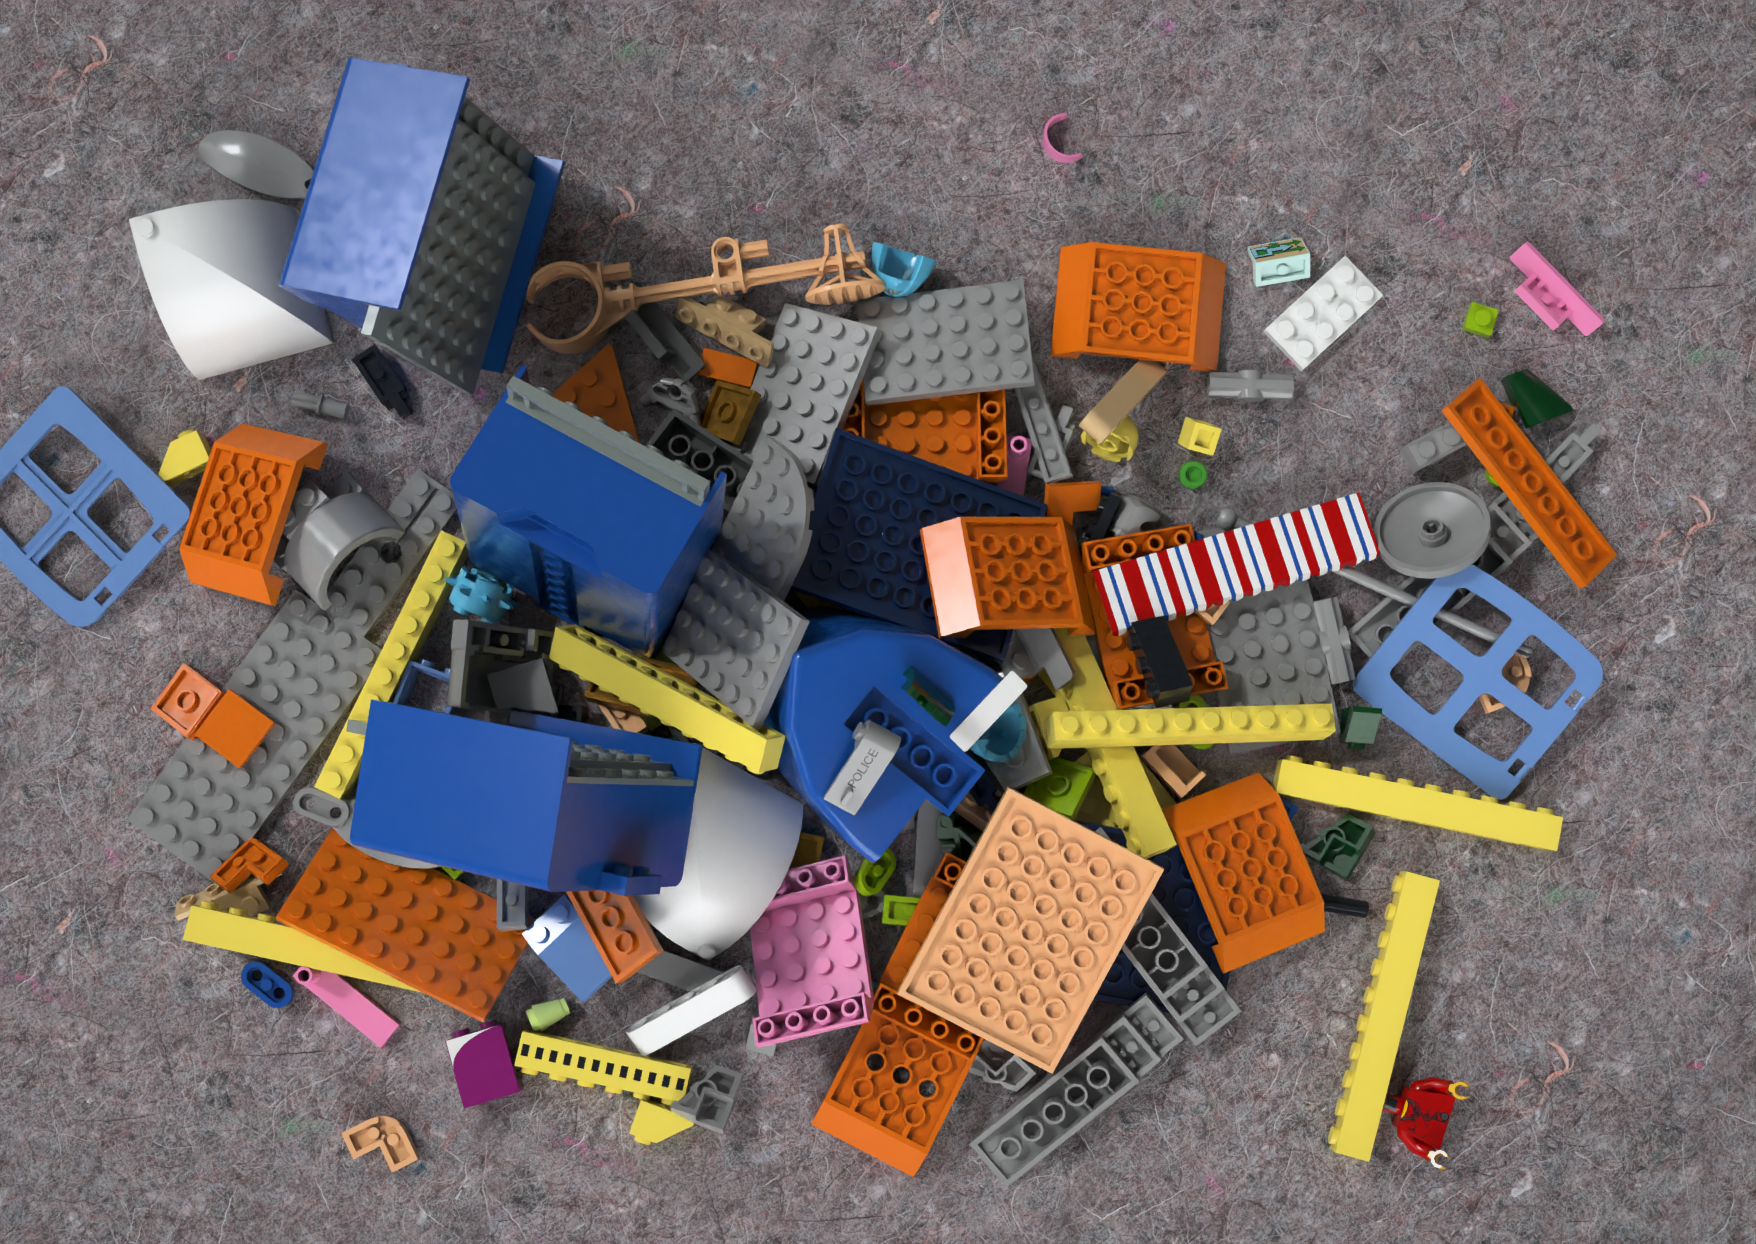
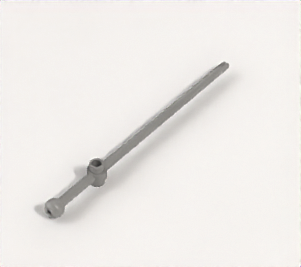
[1216,508,1533,658]

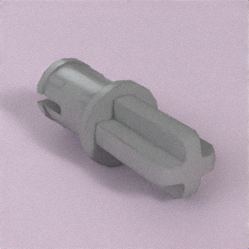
[291,392,349,420]

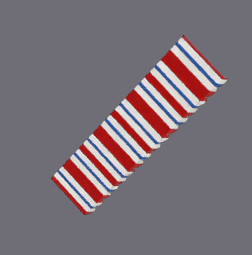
[1092,492,1380,636]

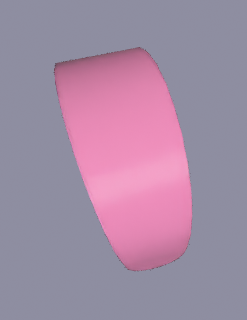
[1042,113,1083,163]

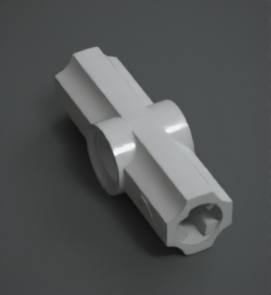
[1206,370,1294,402]
[1313,597,1356,684]

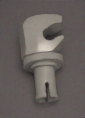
[1109,495,1161,537]

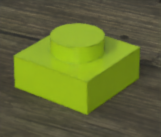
[1462,302,1499,338]

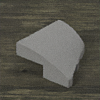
[671,1065,743,1134]

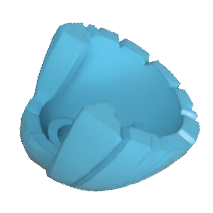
[872,242,937,297]
[969,701,1027,762]

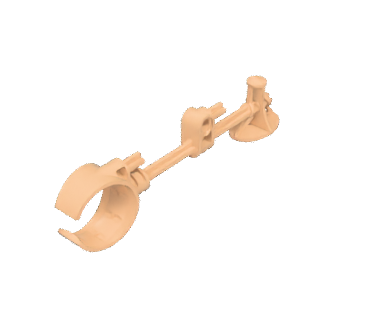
[526,223,886,354]

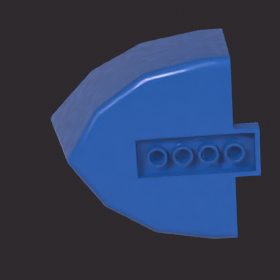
[764,606,1004,863]

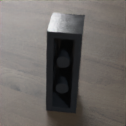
[1126,616,1193,708]

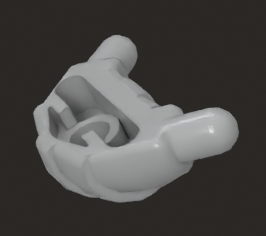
[640,377,701,426]

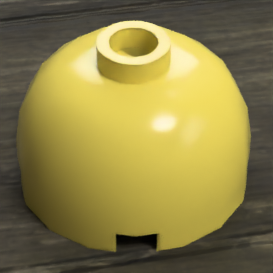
[1081,415,1139,462]

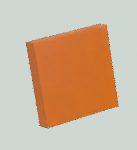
[150,663,225,740]
[194,689,276,769]

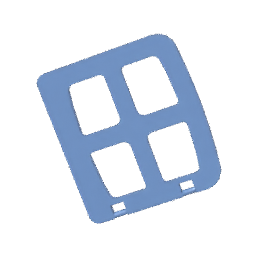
[0,386,192,627]
[1352,564,1603,800]

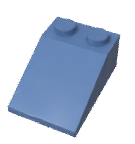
[522,895,612,1003]

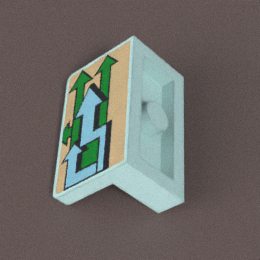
[1248,237,1310,287]

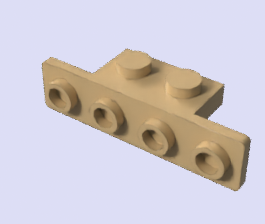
[676,296,774,367]
[174,871,283,921]

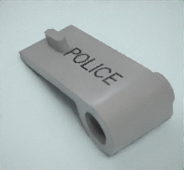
[823,719,901,816]

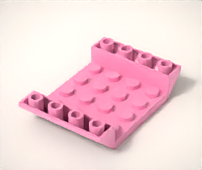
[750,855,874,1048]

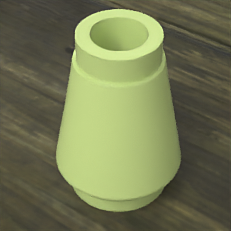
[526,998,570,1032]

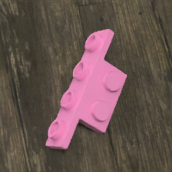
[1510,241,1605,336]

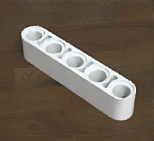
[626,965,757,1056]

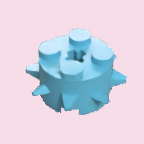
[445,566,519,624]

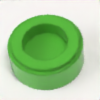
[1178,461,1207,490]

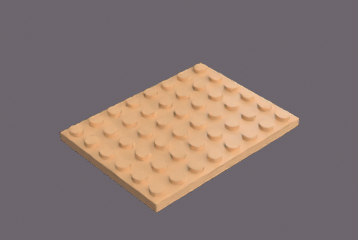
[897,786,1164,1074]

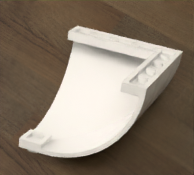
[129,199,333,380]
[634,743,803,961]

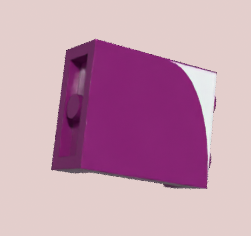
[445,1019,524,1109]

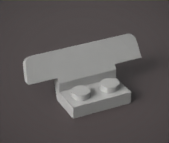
[998,628,1075,690]

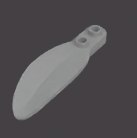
[198,130,313,200]
[293,788,439,869]

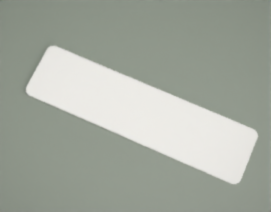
[950,671,1027,752]

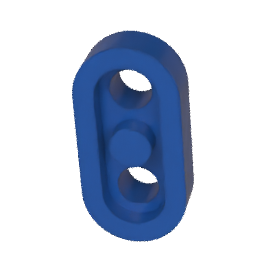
[241,961,295,1008]

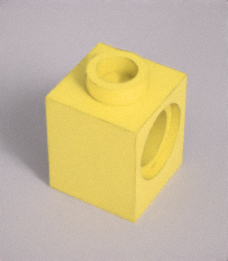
[1177,417,1222,456]

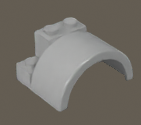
[274,472,405,611]
[447,619,554,716]

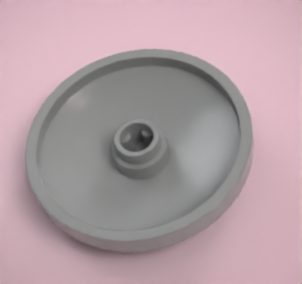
[1374,482,1491,579]

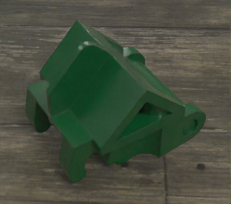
[936,811,983,862]

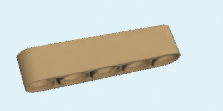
[1079,360,1168,444]

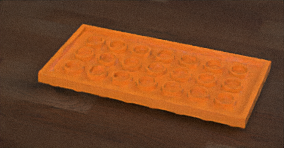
[276,828,536,1023]

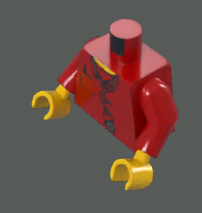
[1382,1077,1471,1170]

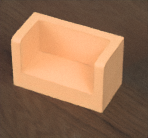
[1140,745,1206,798]

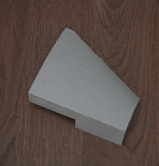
[487,658,559,716]
[969,1039,1038,1092]

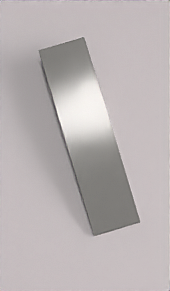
[1348,491,1539,665]
[1095,827,1242,1046]
[969,993,1184,1187]

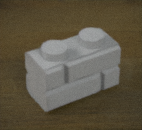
[1400,422,1467,474]

